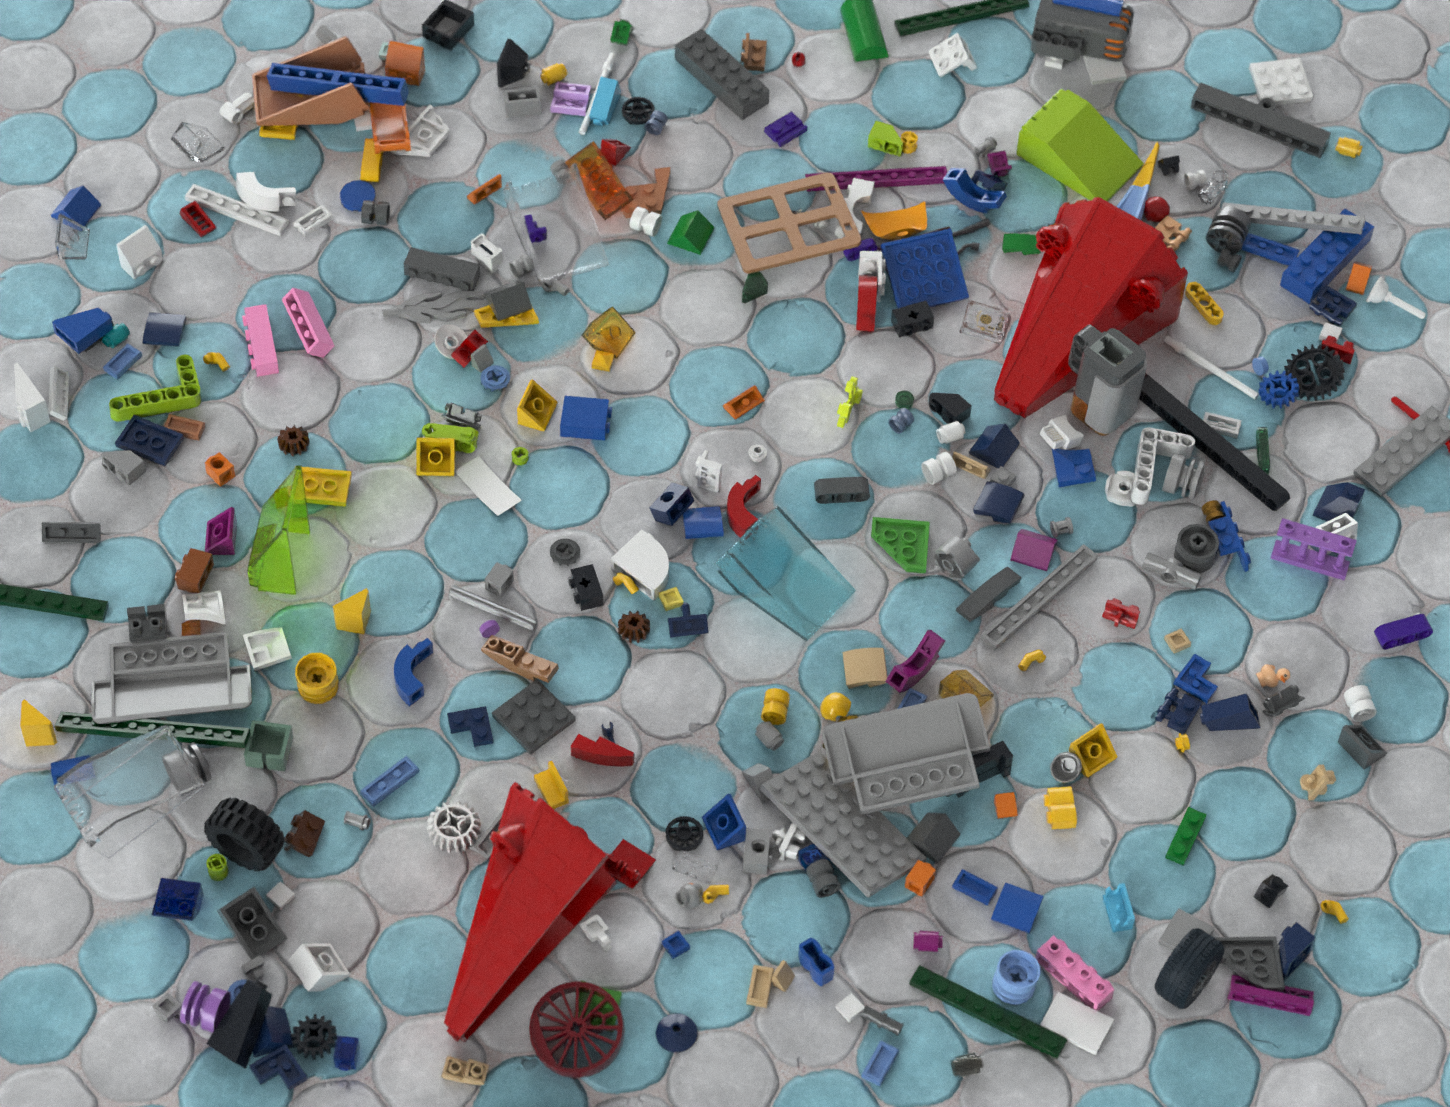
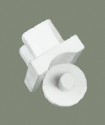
[772,822,807,861]

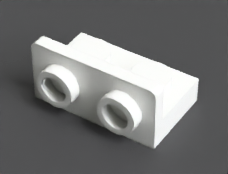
[695,450,722,493]

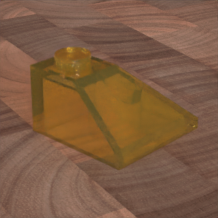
[581,306,636,359]

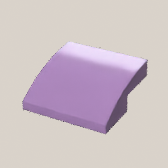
[551,82,591,116]

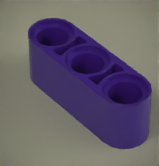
[1374,614,1433,650]

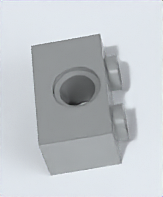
[743,828,774,875]

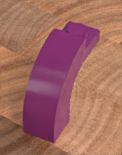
[885,630,945,693]

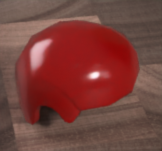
[1143,196,1170,223]

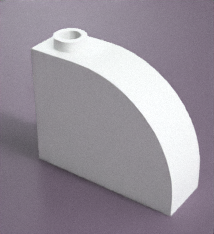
[611,530,669,601]

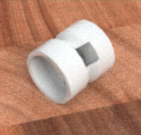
[630,206,662,237]
[921,452,957,485]
[1344,685,1377,722]

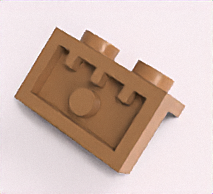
[741,33,767,71]

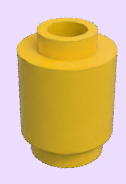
[540,63,568,86]
[1335,137,1363,158]

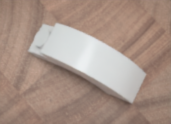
[236,172,296,212]

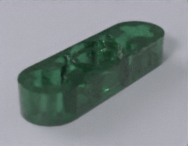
[1256,427,1270,475]

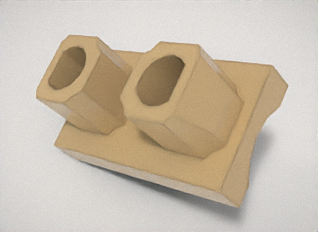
[1300,765,1336,800]

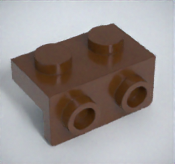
[284,810,325,857]

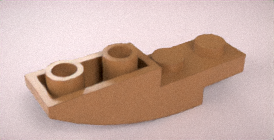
[481,635,559,683]

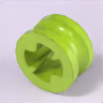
[512,447,529,465]

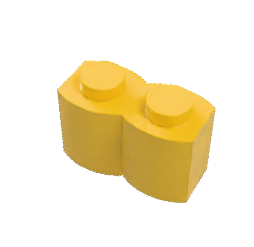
[1043,786,1077,830]

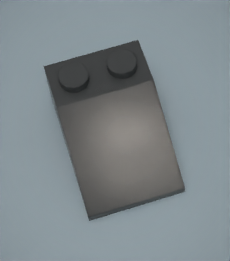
[217,887,288,960]

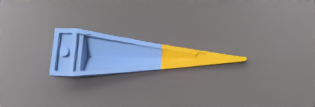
[1116,142,1160,220]

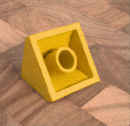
[517,379,558,431]
[416,437,456,476]
[333,588,371,635]
[20,699,57,746]
[1069,723,1118,778]

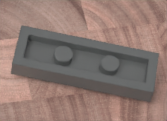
[42,522,101,543]

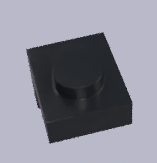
[1254,874,1289,908]

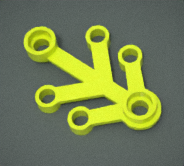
[837,376,863,428]

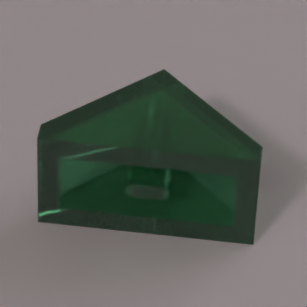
[742,271,768,303]

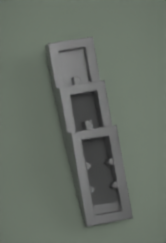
[956,566,1022,622]

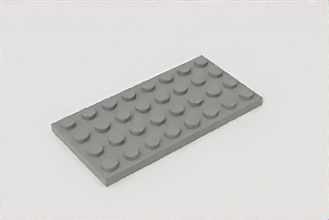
[760,751,927,898]

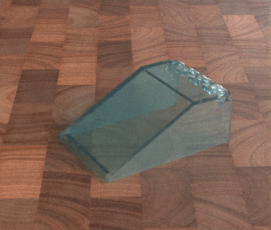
[715,506,856,641]

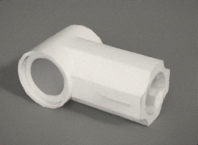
[220,92,255,124]

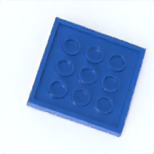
[880,228,969,308]

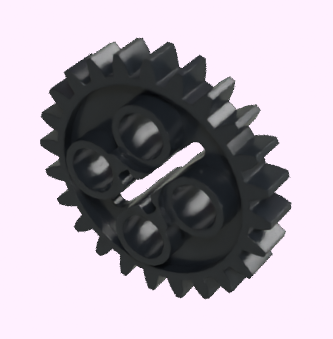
[1284,344,1345,401]

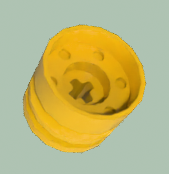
[295,652,339,704]

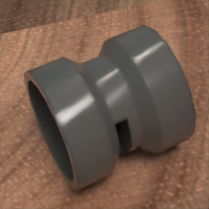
[1217,248,1242,272]

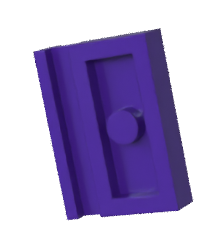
[764,111,808,147]

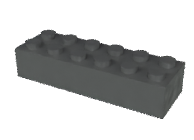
[675,28,769,120]

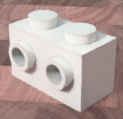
[1315,513,1358,554]

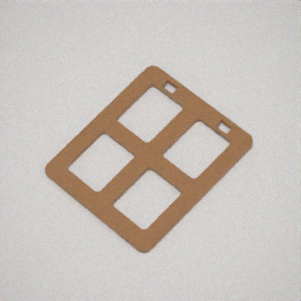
[717,173,861,273]

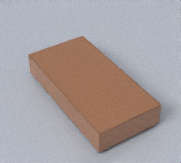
[164,414,205,441]

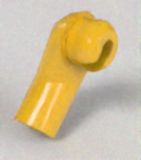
[203,352,230,372]
[612,572,639,594]
[1018,649,1046,671]
[702,884,729,904]
[1320,900,1349,924]

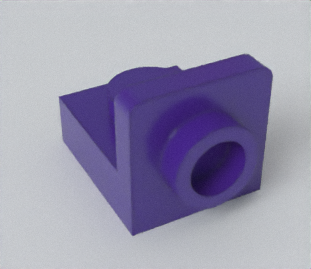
[524,214,547,243]

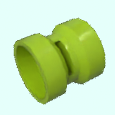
[206,854,229,881]

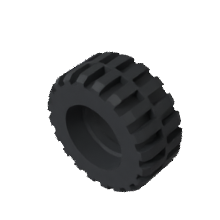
[204,797,285,871]

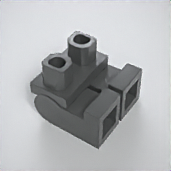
[127,604,167,642]

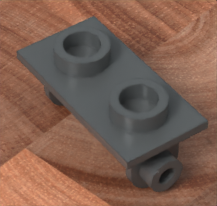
[441,402,482,429]
[1263,685,1305,716]

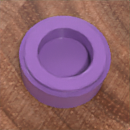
[479,620,500,638]

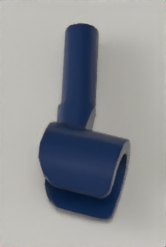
[602,722,615,743]

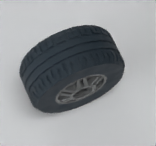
[1154,928,1225,1009]

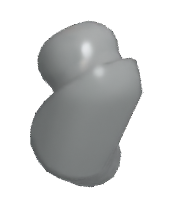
[542,279,570,296]

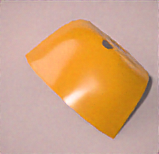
[861,201,927,240]

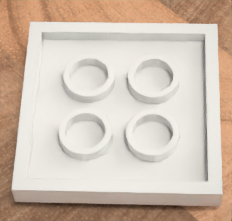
[1249,58,1313,105]

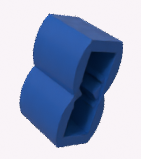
[798,937,835,987]

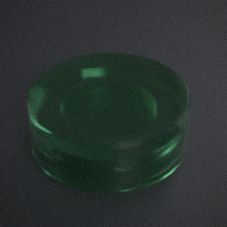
[895,390,914,409]

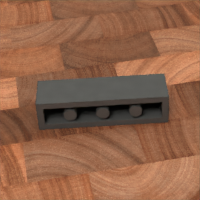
[403,247,480,291]

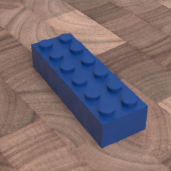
[1280,208,1375,304]

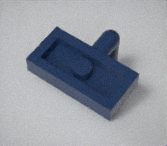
[971,169,1008,191]
[667,603,709,638]

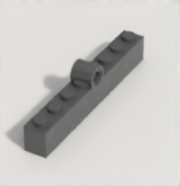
[1190,83,1331,158]

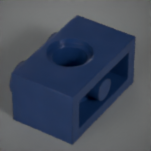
[649,483,695,526]

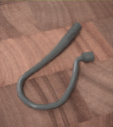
[952,218,990,255]

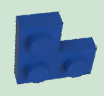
[1174,653,1218,704]

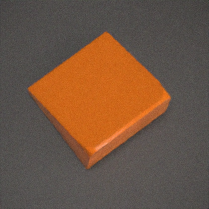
[994,792,1018,819]

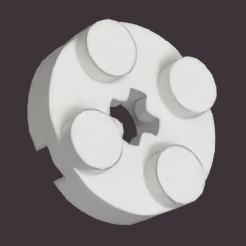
[1105,471,1136,507]

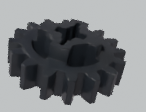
[291,1014,338,1060]

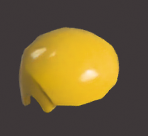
[820,692,851,721]

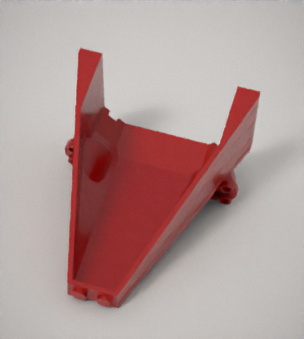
[994,197,1188,418]
[444,782,617,1043]

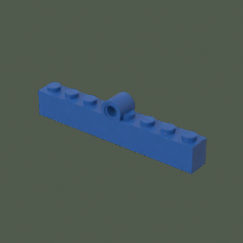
[267,63,409,106]

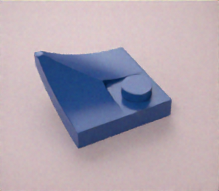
[1052,449,1096,487]

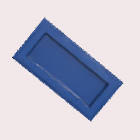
[952,869,998,906]

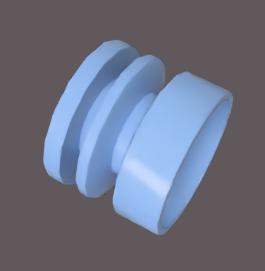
[992,950,1040,1005]

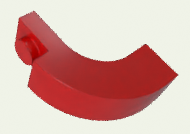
[856,275,877,331]
[727,475,761,541]

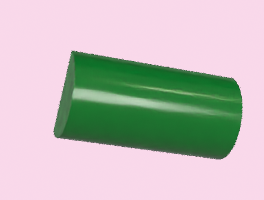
[840,0,889,62]

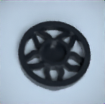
[622,97,655,125]
[665,816,703,852]

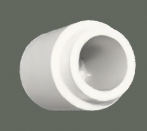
[936,421,965,444]

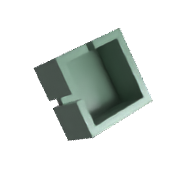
[244,720,293,771]

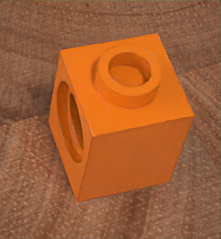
[205,452,235,487]
[905,860,936,897]

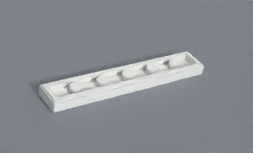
[185,184,289,236]

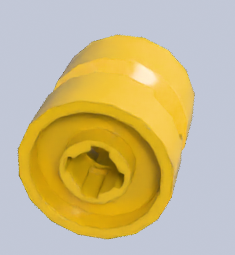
[761,688,790,725]

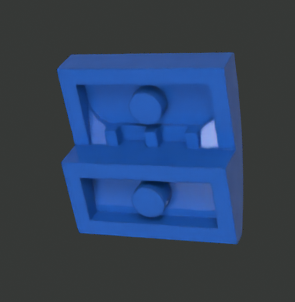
[682,506,724,539]
[991,882,1044,934]

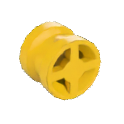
[900,131,918,154]

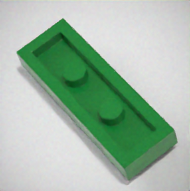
[1165,807,1207,866]

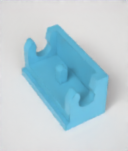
[1102,883,1135,932]

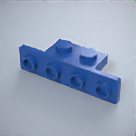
[1208,501,1251,572]

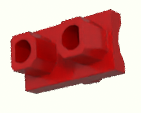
[1321,335,1355,364]
[1102,598,1140,629]

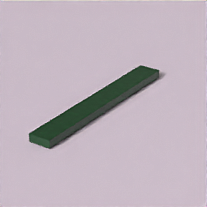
[894,0,1030,37]

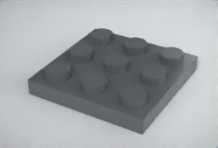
[492,679,576,755]

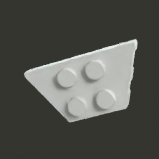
[391,104,450,157]

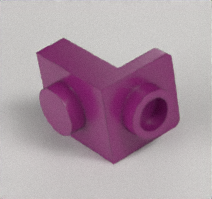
[987,150,1012,177]

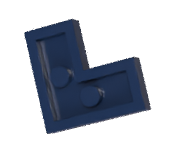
[447,706,493,747]
[249,1044,307,1091]

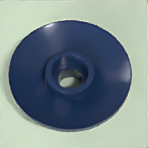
[656,1014,698,1053]

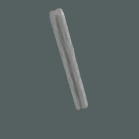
[449,585,537,630]

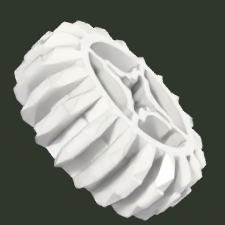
[427,800,481,853]

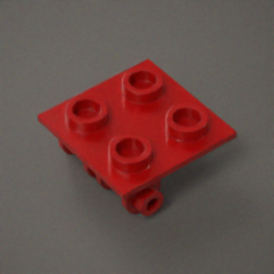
[601,839,656,890]

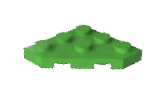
[871,517,930,574]

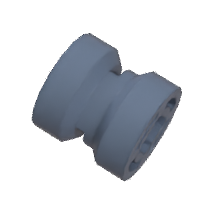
[645,110,668,135]
[888,408,914,434]

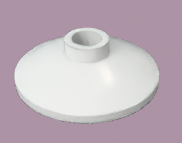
[434,325,467,359]

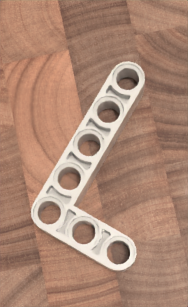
[1131,427,1195,505]

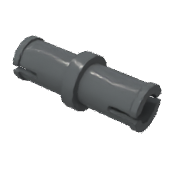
[861,1005,904,1036]

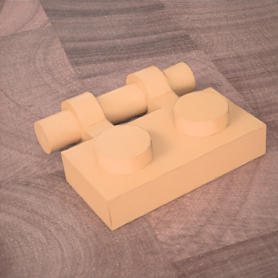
[1155,216,1192,252]

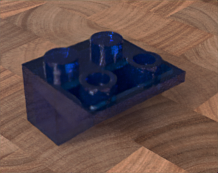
[152,878,204,921]

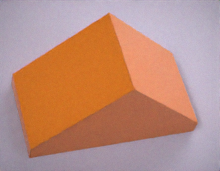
[1346,261,1372,295]

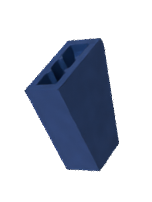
[1200,693,1261,731]

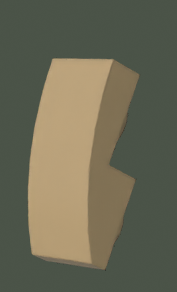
[441,1056,489,1085]

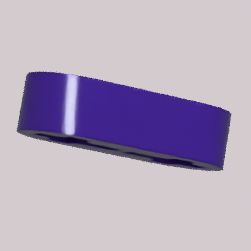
[843,238,878,261]

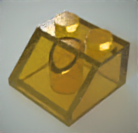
[938,670,994,707]

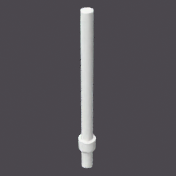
[579,53,616,135]
[1164,336,1259,400]

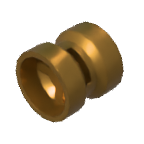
[1201,500,1225,524]

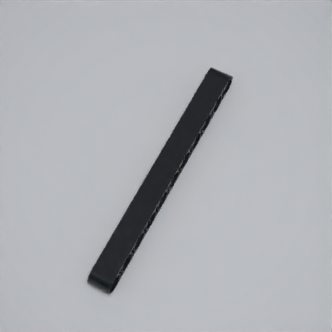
[1139,373,1290,511]

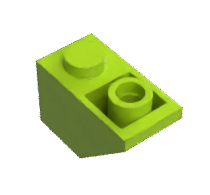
[868,120,903,157]

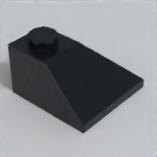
[497,38,531,87]

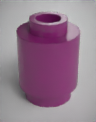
[913,930,943,952]

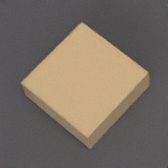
[1164,628,1191,654]

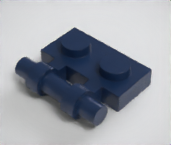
[1309,285,1357,326]
[1155,688,1202,734]

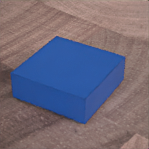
[662,931,690,959]

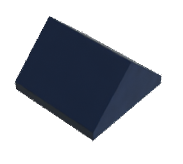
[969,423,1020,469]
[252,1006,294,1058]

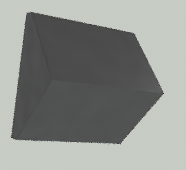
[484,281,532,321]
[1338,725,1387,770]
[907,813,960,864]

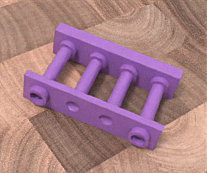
[1270,518,1357,580]

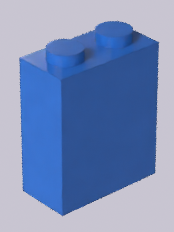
[560,396,612,441]

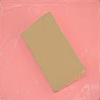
[952,451,991,479]

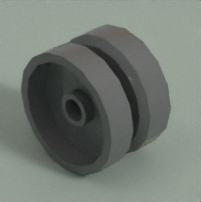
[1174,524,1219,573]

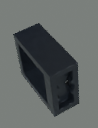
[422,0,474,50]

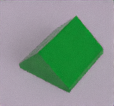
[667,210,714,255]

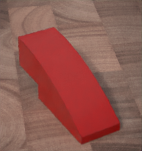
[571,734,635,767]

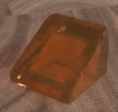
[182,620,202,636]

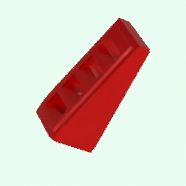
[180,201,216,237]

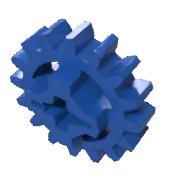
[1258,370,1300,409]

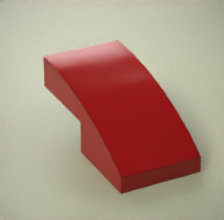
[451,329,488,368]

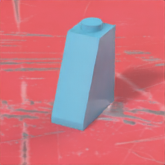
[589,77,622,126]

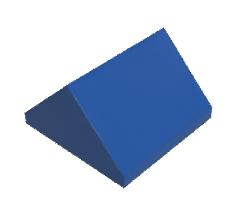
[51,185,101,230]
[702,794,746,850]

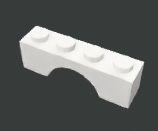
[835,178,874,239]

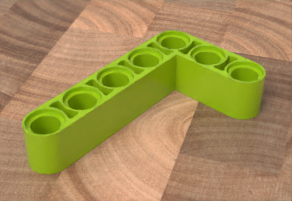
[109,354,201,422]

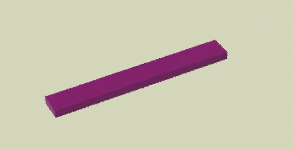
[805,166,947,192]

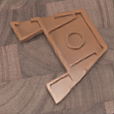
[601,167,671,218]

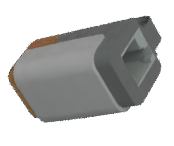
[1068,325,1147,436]

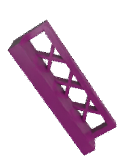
[1228,975,1314,1016]

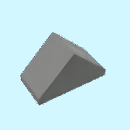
[742,763,774,804]

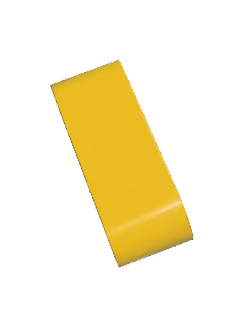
[360,138,384,182]

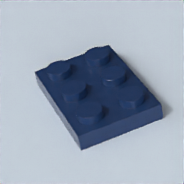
[115,415,184,466]

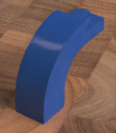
[943,168,1007,213]
[394,638,433,707]

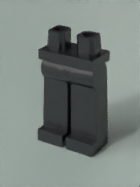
[946,740,1013,798]

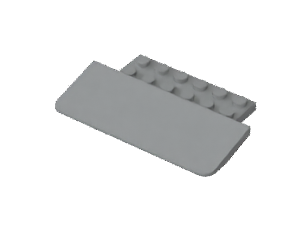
[91,632,252,724]
[822,693,990,815]

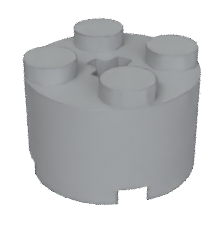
[934,536,980,581]

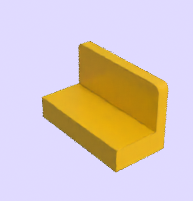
[534,760,569,809]

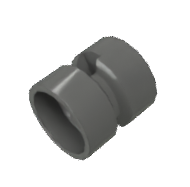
[361,200,390,226]
[806,859,841,898]

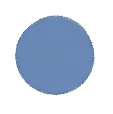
[1252,356,1269,376]

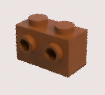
[175,548,214,593]

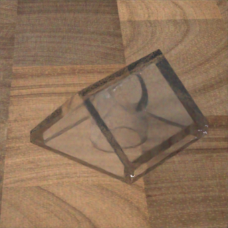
[55,213,90,260]

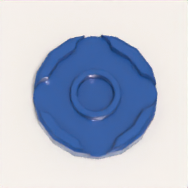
[340,180,376,212]

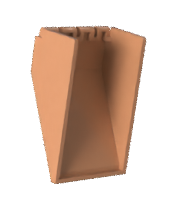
[252,36,369,126]

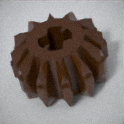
[277,424,310,457]
[618,610,650,644]

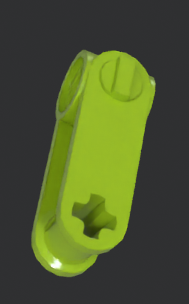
[422,423,479,453]

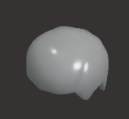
[1050,751,1082,783]

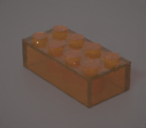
[565,141,634,220]

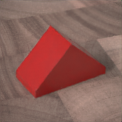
[601,139,631,166]

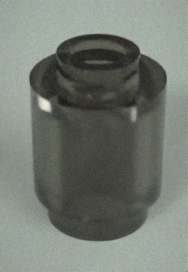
[950,1052,983,1077]

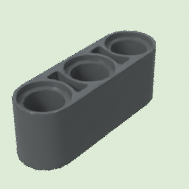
[814,477,870,504]

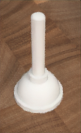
[1366,276,1426,319]

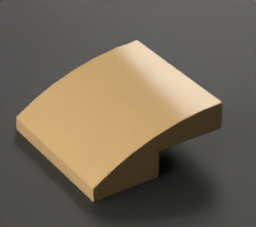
[842,648,888,689]

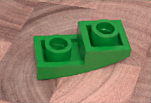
[1002,233,1041,255]

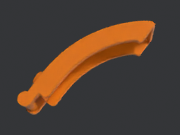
[369,102,411,154]

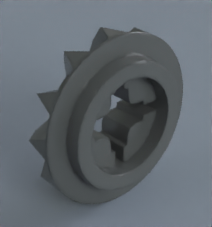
[550,539,580,566]

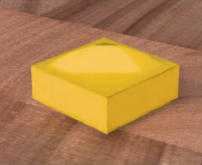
[591,350,614,372]

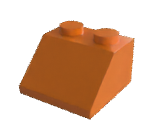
[385,41,425,86]

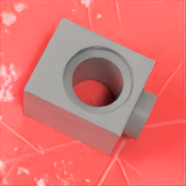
[485,562,514,597]

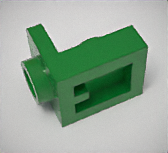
[610,20,633,46]

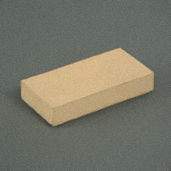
[746,965,774,1008]

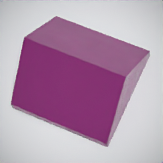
[205,507,237,555]
[1010,529,1058,571]

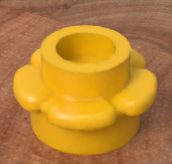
[1175,733,1190,753]

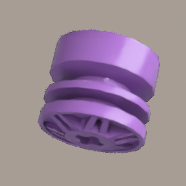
[180,981,231,1032]

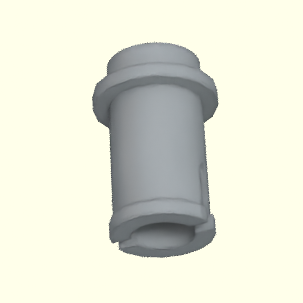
[974,137,997,157]
[343,811,371,831]

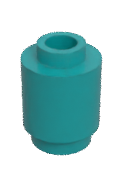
[102,323,130,348]

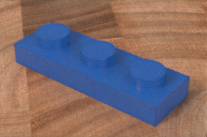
[1242,233,1299,266]

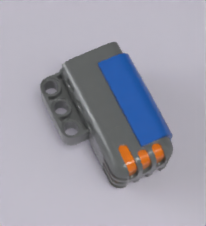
[1031,0,1134,62]

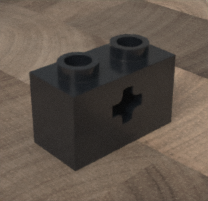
[891,301,934,337]
[568,564,604,611]

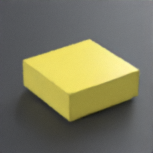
[659,587,684,611]

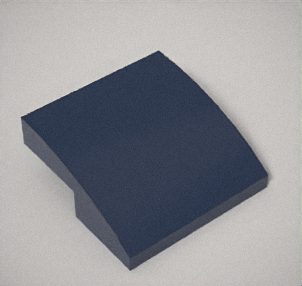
[142,312,186,347]
[973,481,1025,524]

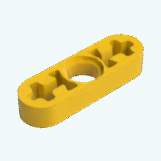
[1185,282,1224,325]

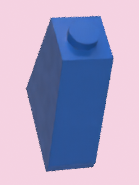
[52,307,113,354]

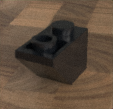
[929,392,972,424]

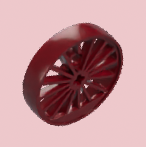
[529,981,625,1078]

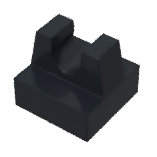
[1157,155,1180,176]

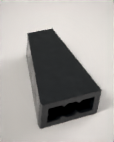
[206,979,272,1069]

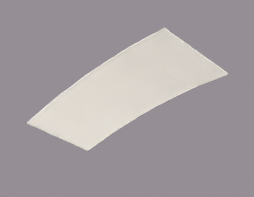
[455,456,522,516]

